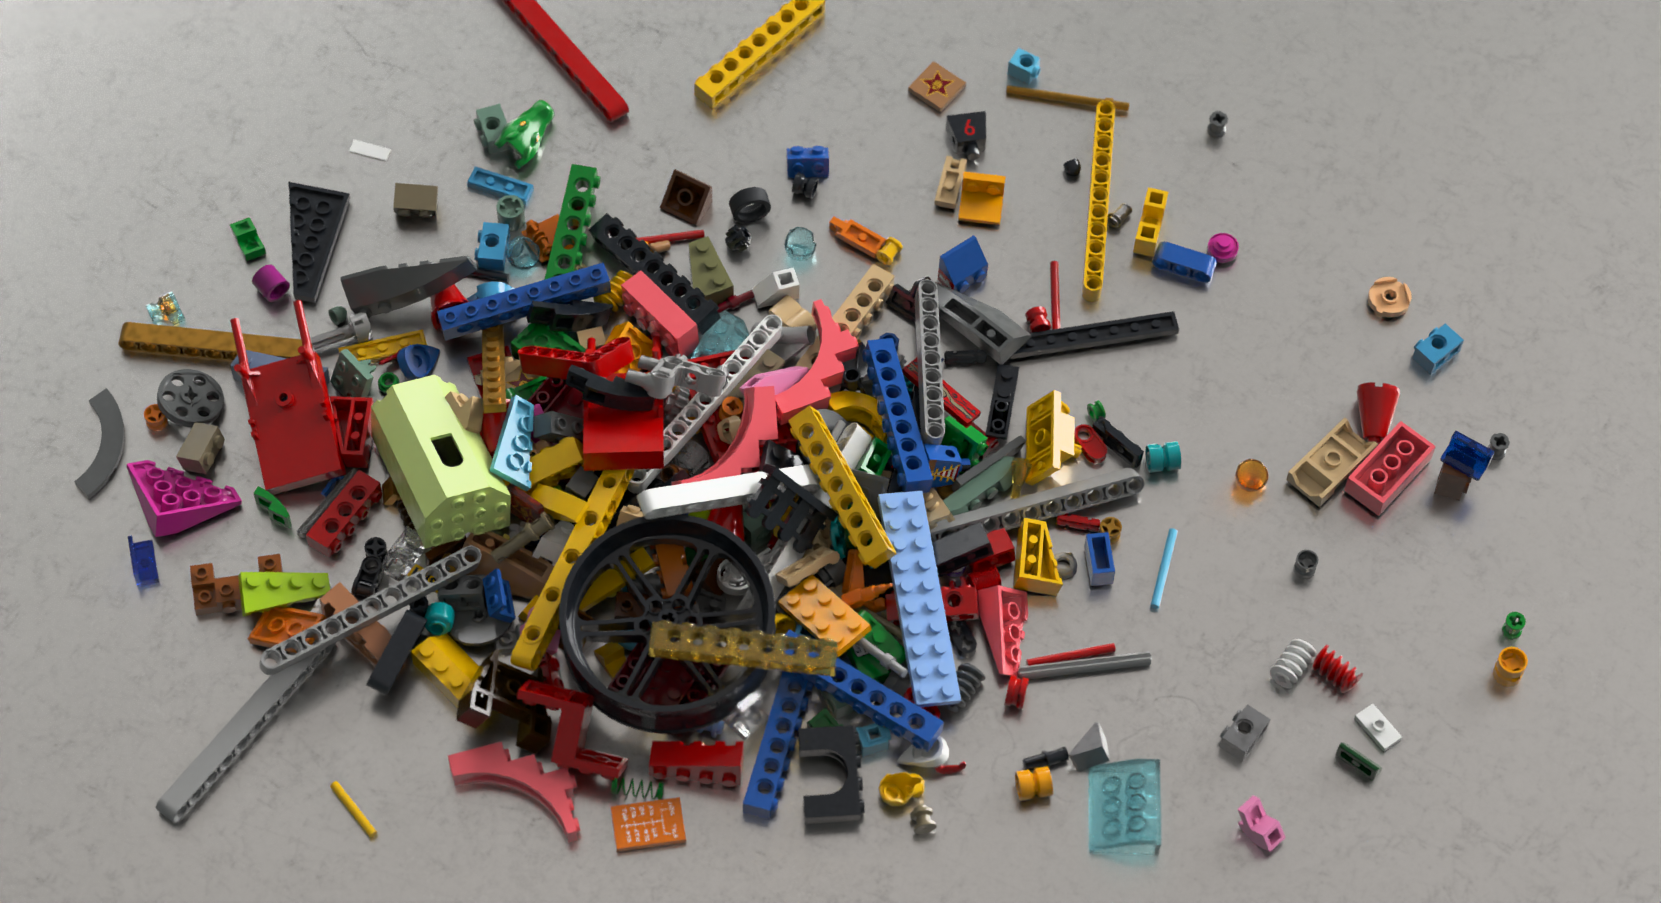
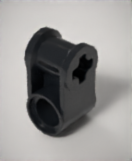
[351,555,384,597]

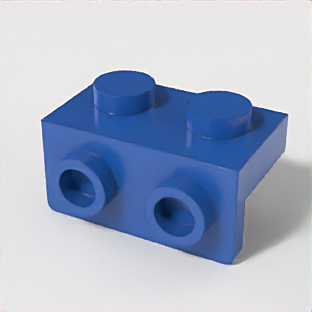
[786,146,829,178]
[482,569,516,623]

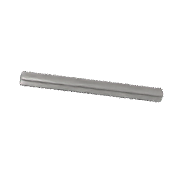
[1018,652,1152,679]

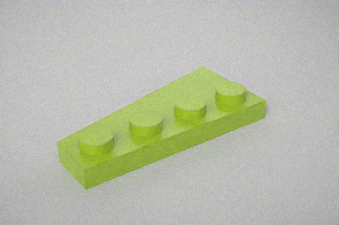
[238,572,330,617]

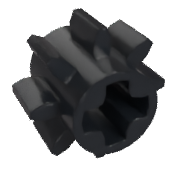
[725,225,751,253]

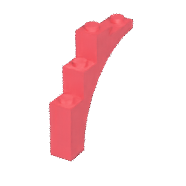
[775,299,858,425]
[671,386,778,486]
[448,741,580,843]

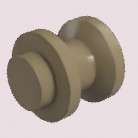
[910,805,937,834]

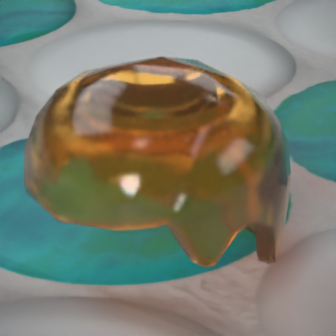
[1235,459,1269,492]

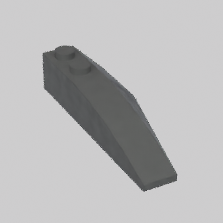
[341,256,477,318]

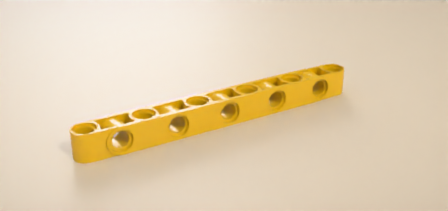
[510,469,635,671]

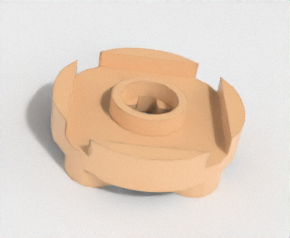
[1368,277,1412,317]

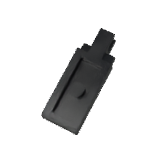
[1092,416,1144,468]

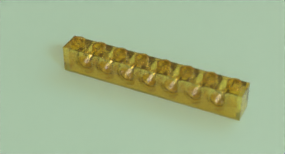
[649,620,838,677]

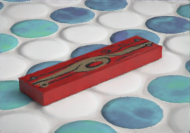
[902,357,981,428]

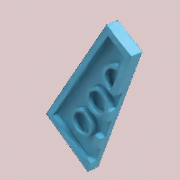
[489,395,534,491]

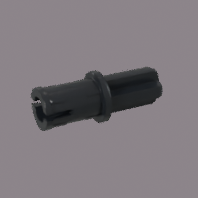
[1023,746,1069,771]

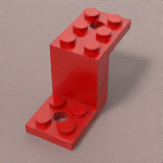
[517,679,629,780]

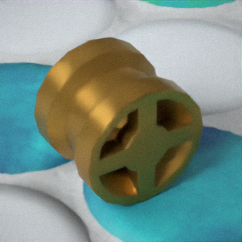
[1099,517,1122,544]

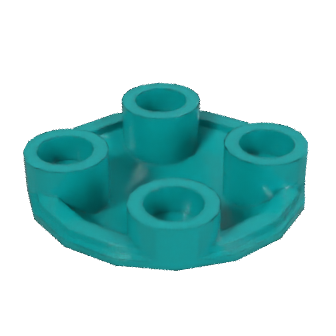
[830,517,848,560]

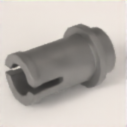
[1107,202,1132,228]

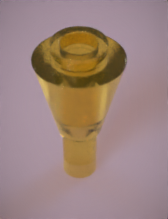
[1011,457,1033,499]

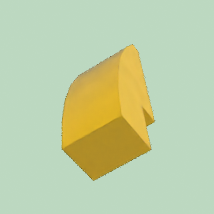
[526,484,590,523]

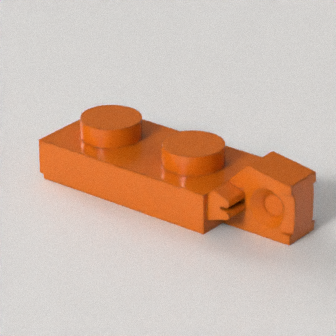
[829,216,886,258]

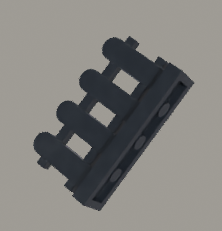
[746,464,839,553]

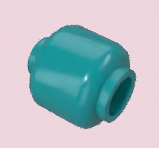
[424,602,455,636]

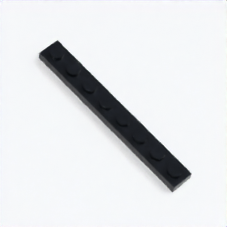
[1011,311,1179,359]

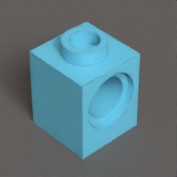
[1007,48,1041,84]

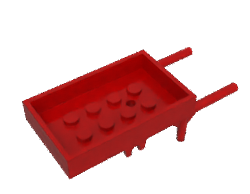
[230,300,346,495]
[583,336,664,471]

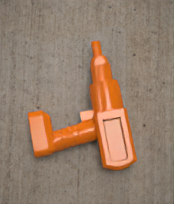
[841,583,892,613]

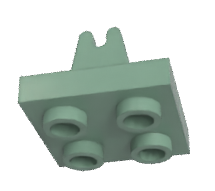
[330,349,376,398]

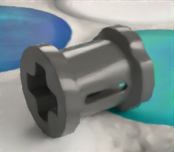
[1207,111,1228,138]
[1486,433,1510,460]

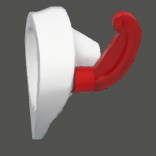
[897,736,966,774]

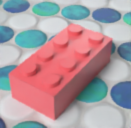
[621,270,700,357]
[1344,421,1436,516]

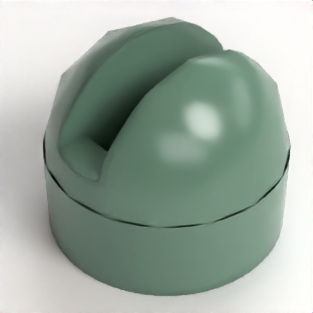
[328,306,347,325]

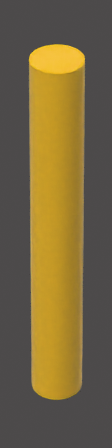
[330,781,377,838]

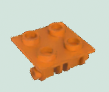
[521,214,574,263]

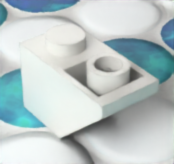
[752,267,800,308]

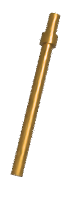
[1006,85,1130,111]

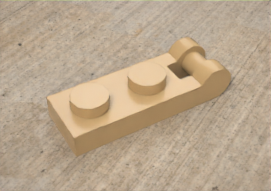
[934,155,967,209]
[775,546,840,587]

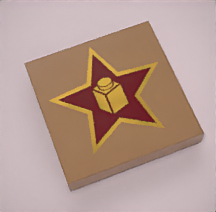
[908,61,966,113]

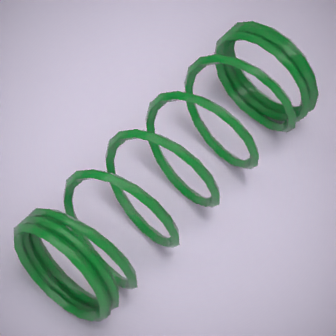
[611,777,664,800]

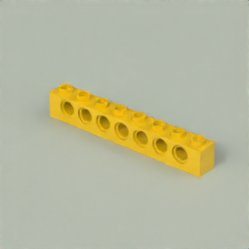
[694,0,825,109]
[788,405,897,569]

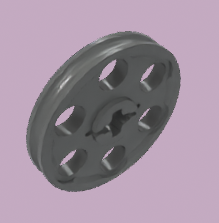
[157,369,224,427]

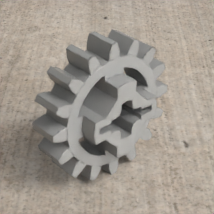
[664,386,690,430]

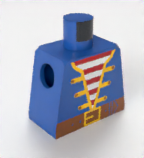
[924,444,971,488]

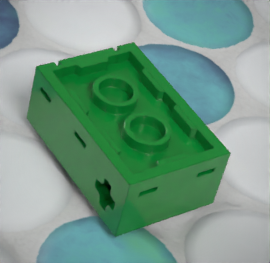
[510,323,586,360]

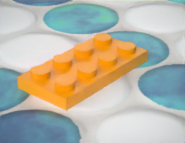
[778,575,872,658]

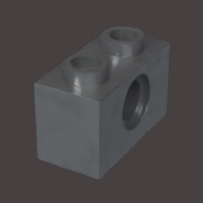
[1220,704,1270,762]

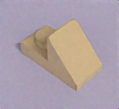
[445,391,484,434]

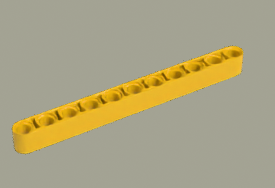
[1082,100,1115,302]

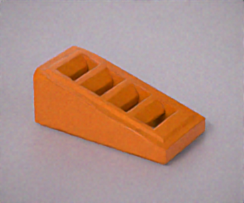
[842,549,865,594]

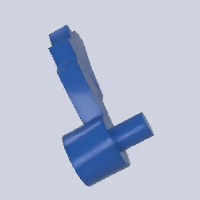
[321,476,344,497]

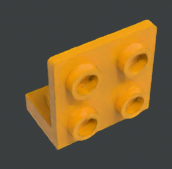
[958,171,1006,225]

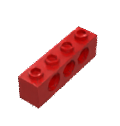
[306,470,382,558]
[886,585,979,626]

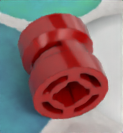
[1025,306,1051,333]

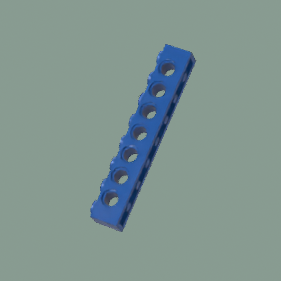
[437,262,611,341]
[862,338,933,493]
[774,629,944,752]
[743,655,819,819]

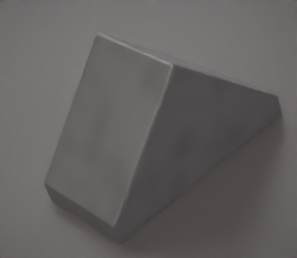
[1068,722,1110,771]

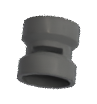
[1293,550,1319,579]

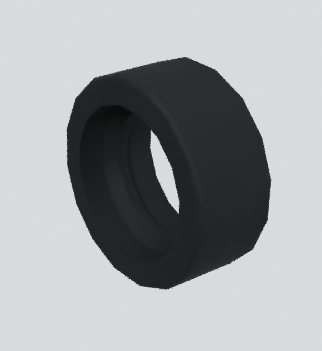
[729,187,771,223]

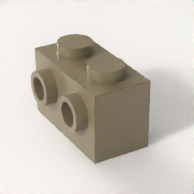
[393,183,438,218]
[176,422,225,474]

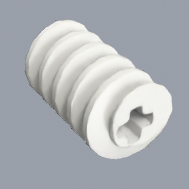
[1270,639,1317,689]

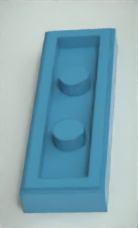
[467,166,534,205]

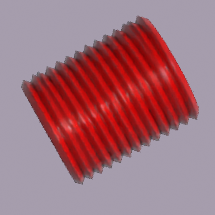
[966,565,1002,594]

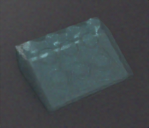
[1088,759,1161,856]

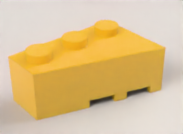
[1013,518,1063,596]

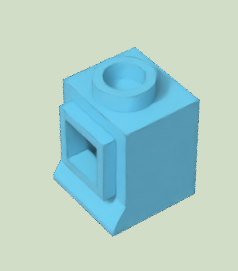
[855,723,891,757]

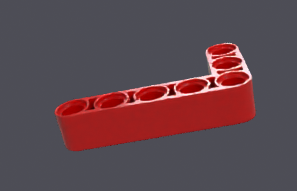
[518,337,634,379]

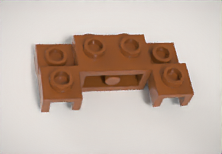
[190,554,283,616]

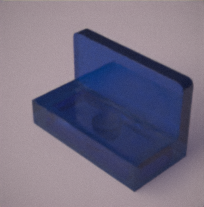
[1440,430,1495,481]
[128,535,160,587]

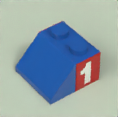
[938,235,988,293]

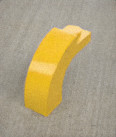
[828,391,888,444]

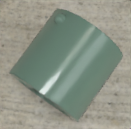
[496,195,526,232]

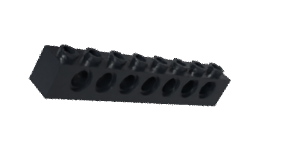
[589,213,721,335]

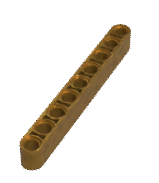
[118,322,313,361]

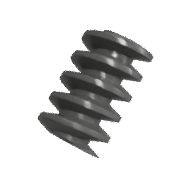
[943,663,985,713]

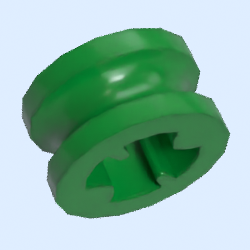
[1087,400,1106,422]

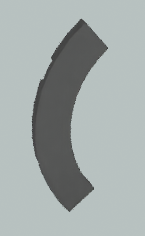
[74,388,125,499]

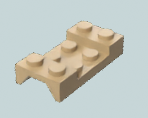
[1286,418,1378,507]

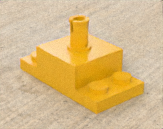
[1026,390,1082,486]

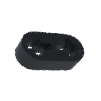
[947,620,977,658]

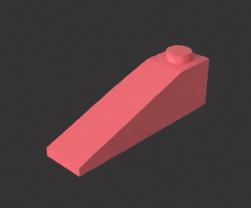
[978,585,1028,677]

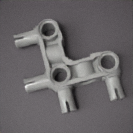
[625,354,729,399]

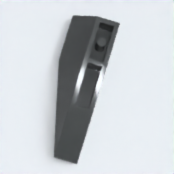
[909,277,1031,364]

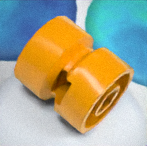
[1493,647,1528,687]
[1015,766,1053,801]

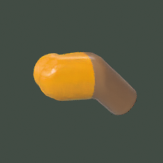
[645,240,671,253]

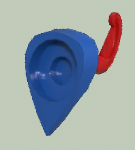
[378,344,440,380]

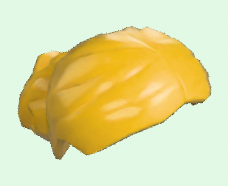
[879,772,925,807]

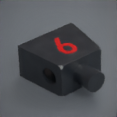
[945,111,986,160]

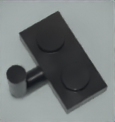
[886,276,931,323]

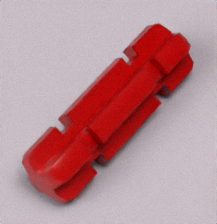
[1057,513,1100,532]

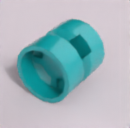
[1145,441,1182,473]

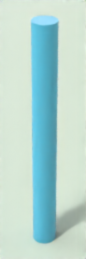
[1150,528,1178,609]

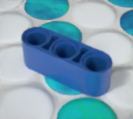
[1152,241,1217,283]

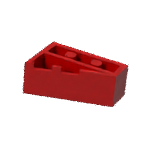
[330,396,374,468]

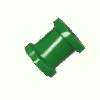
[1502,612,1526,639]

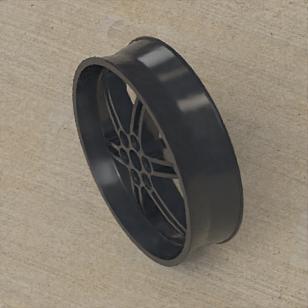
[559,514,776,734]

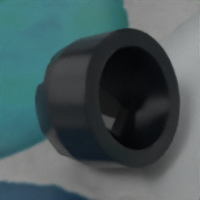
[1063,159,1081,177]

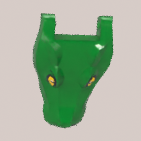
[494,100,555,170]

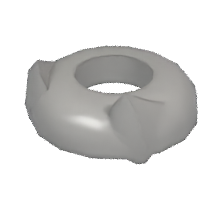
[1053,552,1077,579]

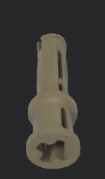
[491,512,555,564]

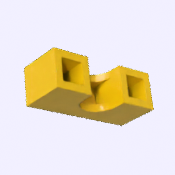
[1133,187,1169,257]

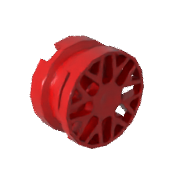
[1004,675,1029,709]

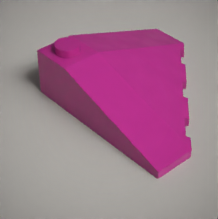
[127,460,242,537]

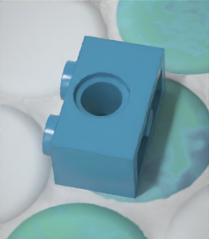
[474,222,510,271]
[1412,323,1464,375]

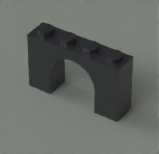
[798,725,865,824]

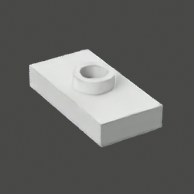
[1354,703,1402,752]

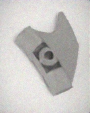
[750,322,815,363]

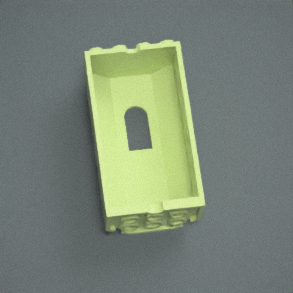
[371,375,511,548]

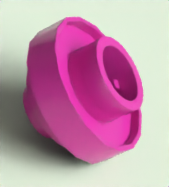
[1207,233,1239,263]

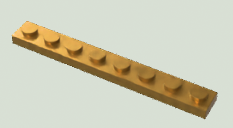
[482,324,506,413]

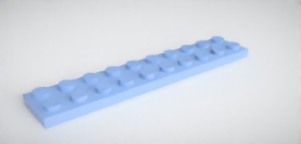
[877,491,961,707]

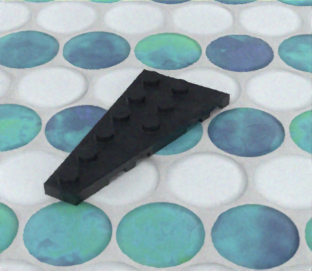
[288,182,350,303]

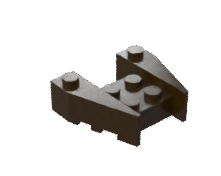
[456,649,552,754]

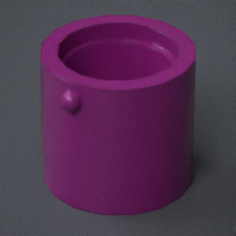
[252,264,290,302]

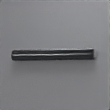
[470,268,509,282]

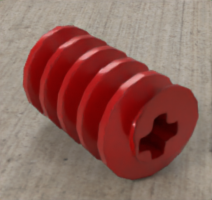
[1312,644,1363,693]

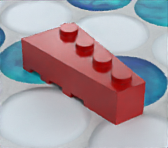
[649,741,744,787]

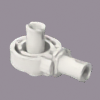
[716,548,771,596]

